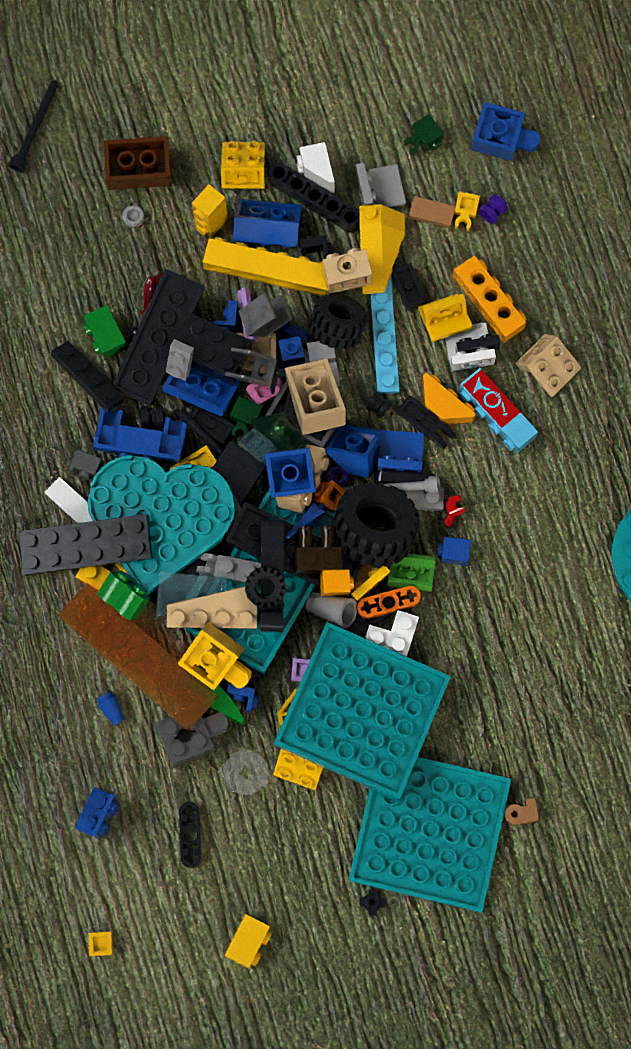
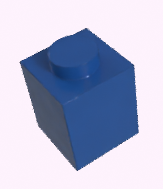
[437,537,471,566]

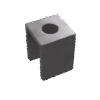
[238,293,292,337]
[225,348,277,387]

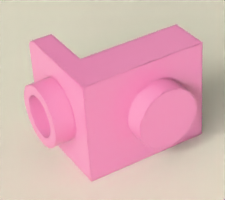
[246,377,283,405]

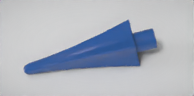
[285,503,326,539]

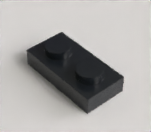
[391,263,426,311]
[455,334,501,353]

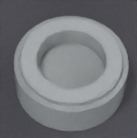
[123,205,144,228]

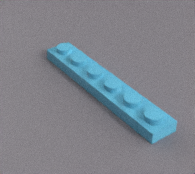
[370,276,399,394]

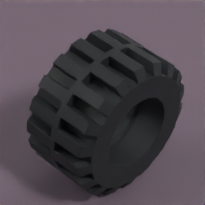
[309,294,368,349]

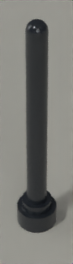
[8,80,58,173]

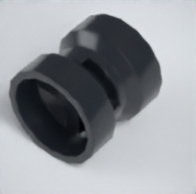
[141,406,164,428]

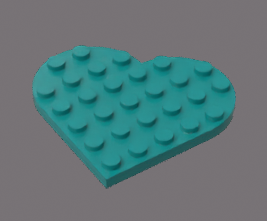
[87,455,236,595]

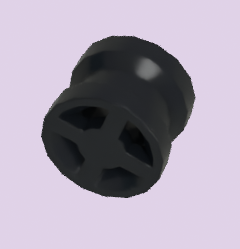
[366,391,393,419]

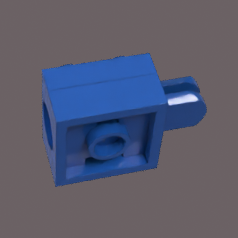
[471,102,540,161]

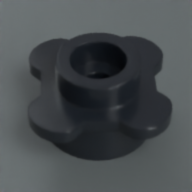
[359,888,386,916]

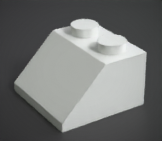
[296,142,335,195]

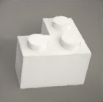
[365,610,419,657]

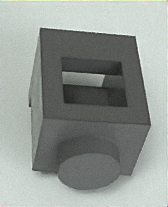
[68,450,103,480]

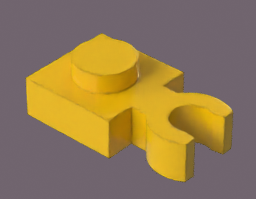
[454,192,480,232]

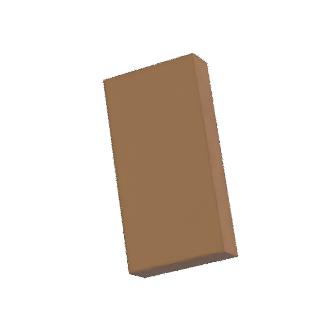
[409,196,456,228]

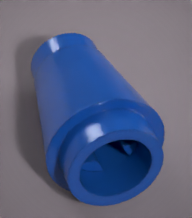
[96,691,125,726]

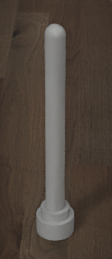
[342,476,440,494]

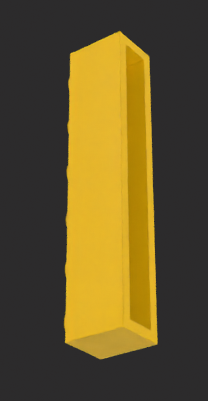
[203,238,330,296]

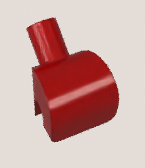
[442,495,465,527]

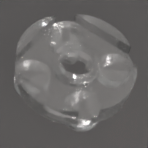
[223,750,268,796]

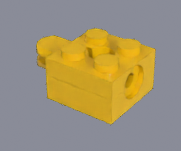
[178,622,252,690]

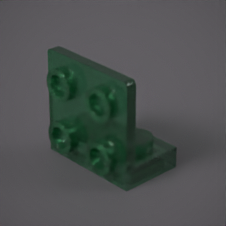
[251,412,307,452]

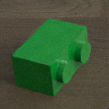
[82,305,127,359]

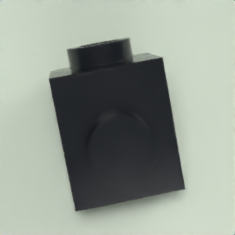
[300,235,333,259]

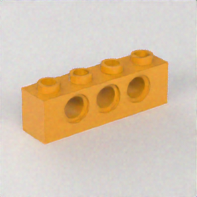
[453,255,526,343]

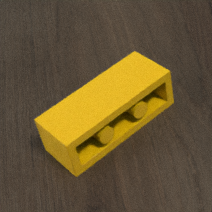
[192,184,228,238]

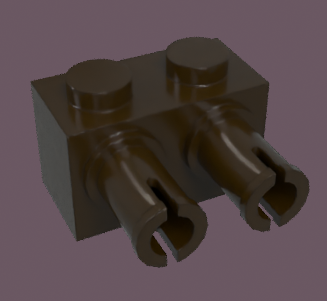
[293,526,342,575]

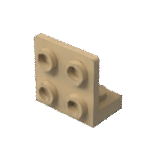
[515,334,581,397]

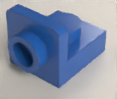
[214,300,239,332]
[279,336,305,368]
[227,684,259,713]

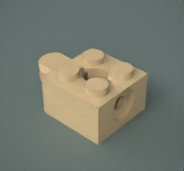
[322,248,372,294]

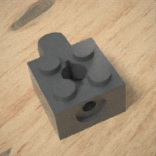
[156,706,228,767]

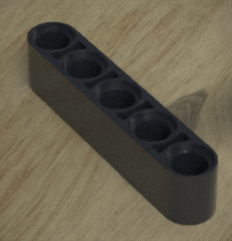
[269,163,360,232]

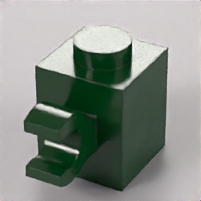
[403,114,444,155]
[230,396,265,441]

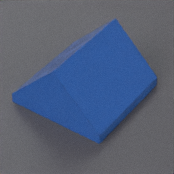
[265,448,316,498]

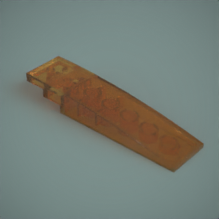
[57,583,218,731]

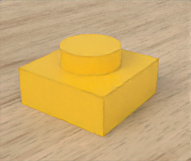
[88,932,113,957]

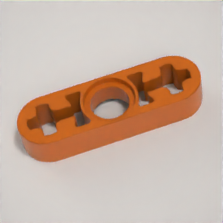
[357,586,421,619]

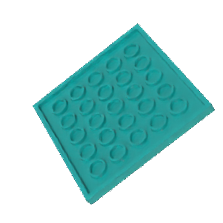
[273,622,451,800]
[348,757,511,913]

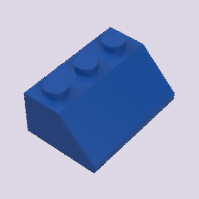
[233,199,302,248]

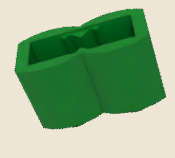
[97,571,150,620]

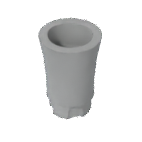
[306,592,357,629]

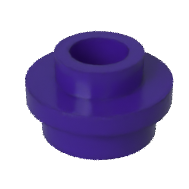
[327,466,349,487]

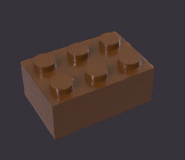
[104,136,172,190]

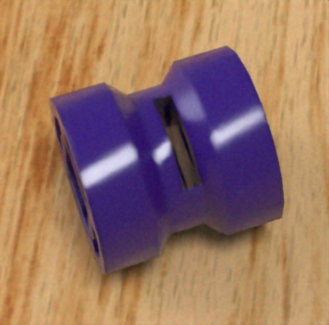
[478,194,509,224]

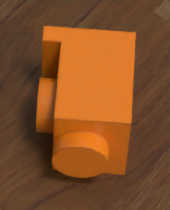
[311,480,346,511]

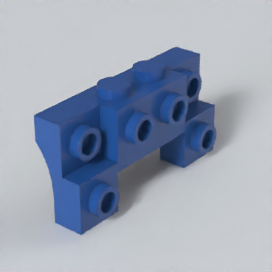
[93,407,188,463]

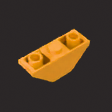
[422,373,476,424]

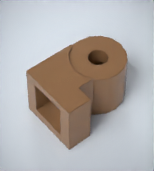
[504,798,539,826]

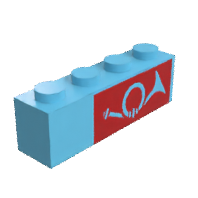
[459,368,538,454]

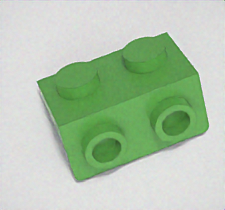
[387,554,436,592]

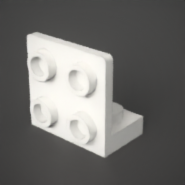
[445,323,496,372]

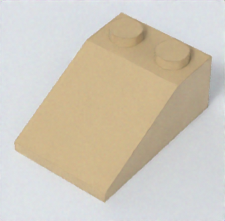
[285,359,346,435]

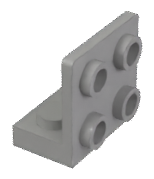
[355,163,406,208]

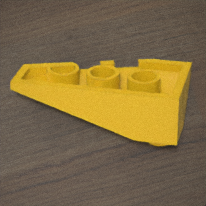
[360,204,405,294]

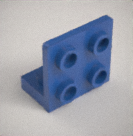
[377,430,424,473]
[75,787,120,840]

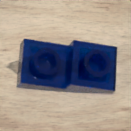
[278,322,310,349]

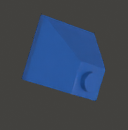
[326,424,382,478]

